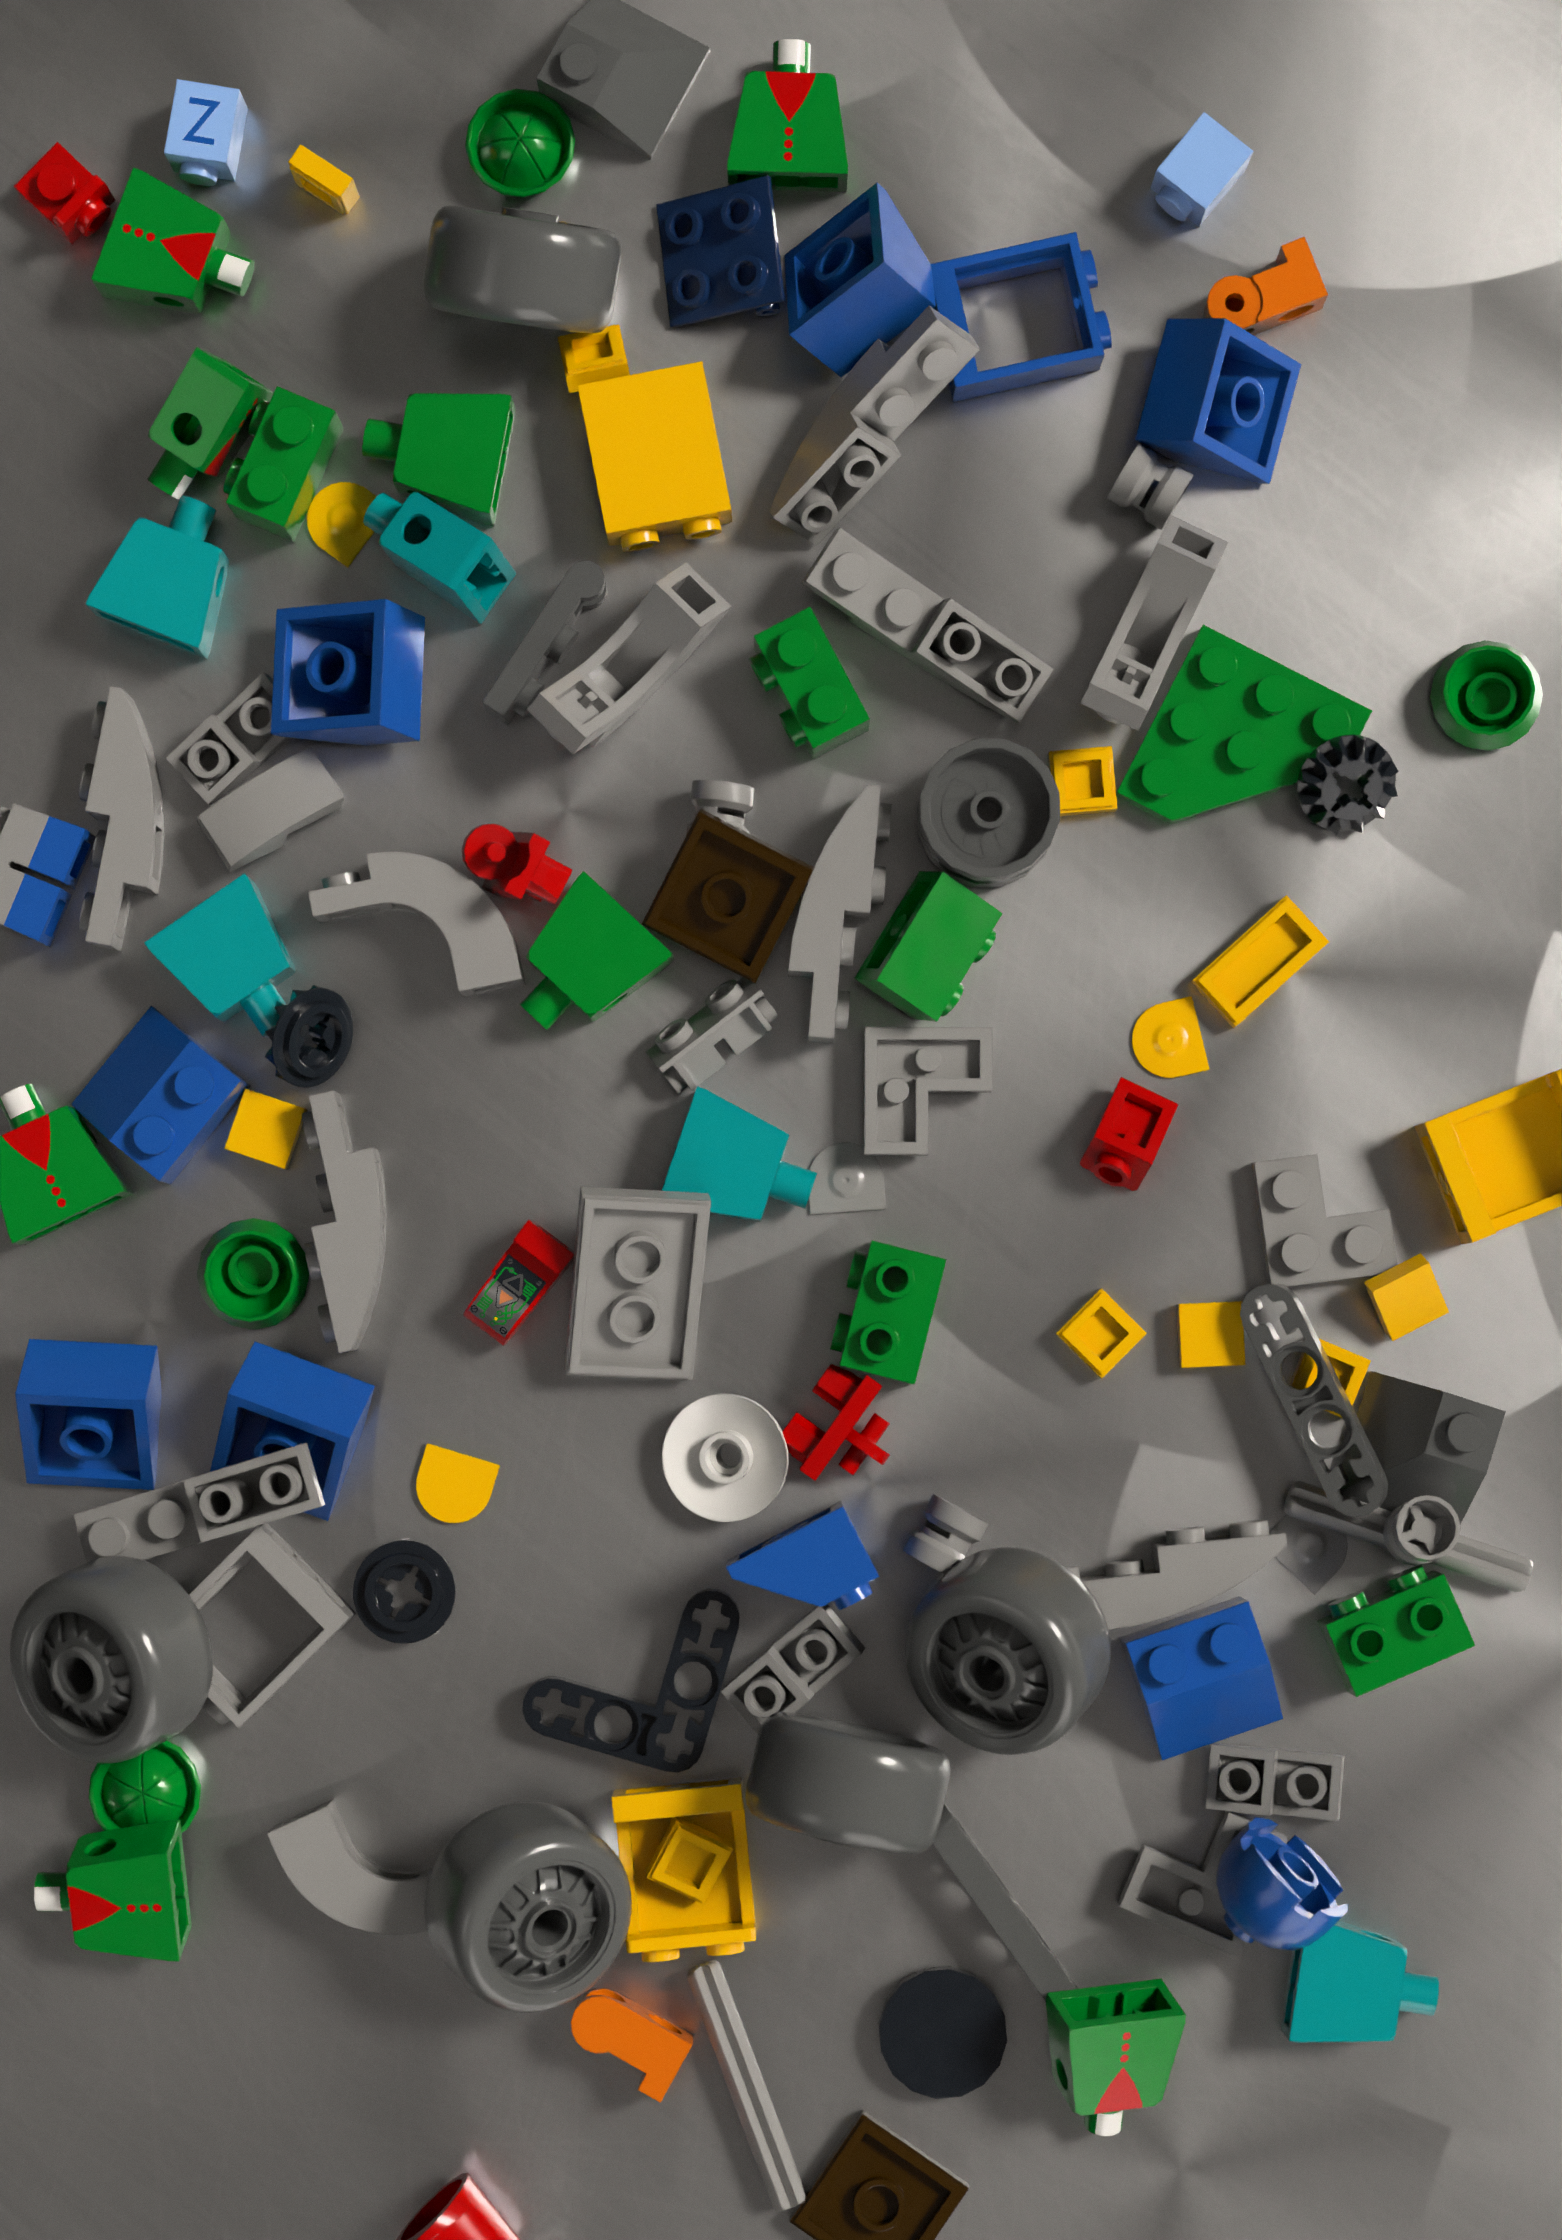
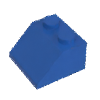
[784,182,936,377]
[1135,318,1301,484]
[271,599,425,745]
[71,1006,251,1184]
[15,1339,162,1490]
[210,1342,375,1521]
[726,1501,879,1611]
[1119,1596,1283,1761]

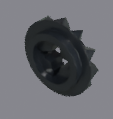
[1297,735,1399,835]
[264,985,353,1088]
[353,1540,457,1644]

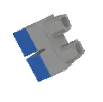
[0,803,96,947]

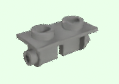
[646,977,779,1094]

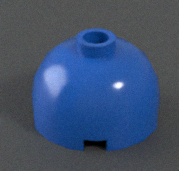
[1216,1817,1348,1951]

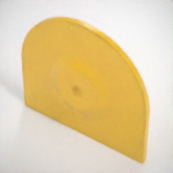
[307,482,377,568]
[1132,996,1210,1078]
[416,1443,500,1523]

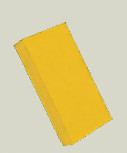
[1191,895,1329,1028]

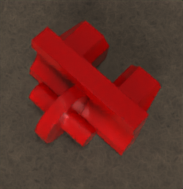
[462,824,572,904]
[783,1364,891,1481]

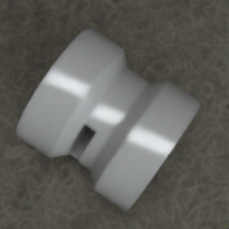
[1107,443,1194,530]
[686,780,755,835]
[903,1494,989,1574]
[1383,1495,1461,1566]

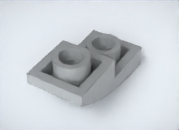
[166,672,291,805]
[197,747,344,872]
[721,1604,865,1734]
[1205,1743,1345,1822]

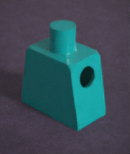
[363,492,517,625]
[86,495,229,659]
[144,873,296,1037]
[662,1086,817,1222]
[1281,1920,1439,2042]

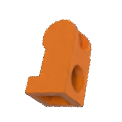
[1203,236,1328,335]
[571,1988,694,2103]

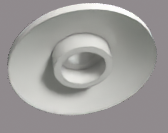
[662,1393,789,1522]

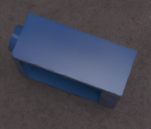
[931,232,1112,402]

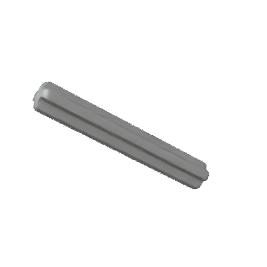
[1285,1481,1533,1592]
[687,1960,806,2211]

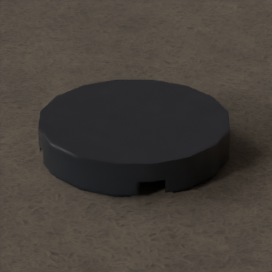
[878,1966,1007,2099]

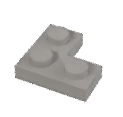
[864,1027,992,1156]
[1251,1154,1397,1287]
[1118,1811,1289,1958]

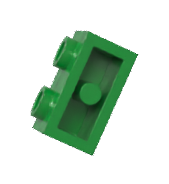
[223,386,344,542]
[748,607,870,760]
[854,871,1003,1022]
[830,1240,947,1385]
[1317,1565,1475,1697]

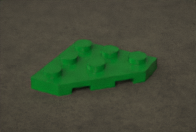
[1116,625,1372,824]

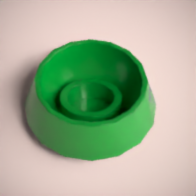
[465,88,575,197]
[1430,640,1543,751]
[197,1218,309,1330]
[88,1741,201,1833]

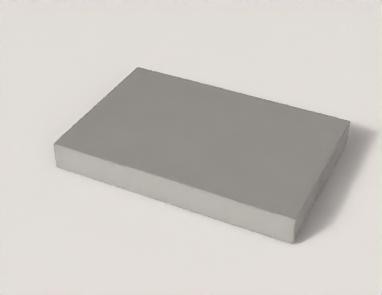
[564,1186,711,1381]

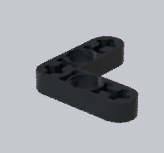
[522,1589,740,1773]

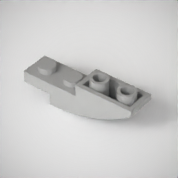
[769,306,980,546]
[801,528,1053,723]
[79,686,164,952]
[788,785,892,1043]
[302,1090,387,1353]
[73,1443,325,1562]
[1066,1520,1287,1630]

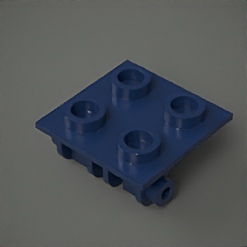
[656,175,785,328]

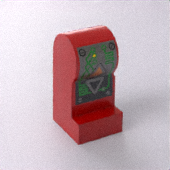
[463,1220,574,1346]

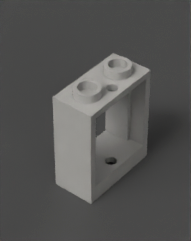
[189,1523,356,1728]

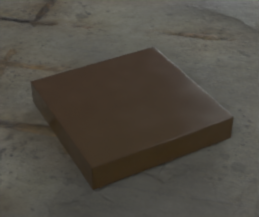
[641,809,815,983]
[789,2110,969,2240]

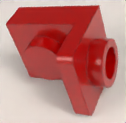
[14,142,115,244]
[1080,1077,1179,1191]

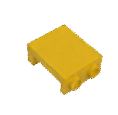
[577,361,732,552]
[1414,1069,1562,1244]
[612,1777,757,1962]

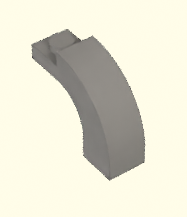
[1080,515,1228,731]
[527,562,731,754]
[308,852,526,997]
[267,1800,433,1935]

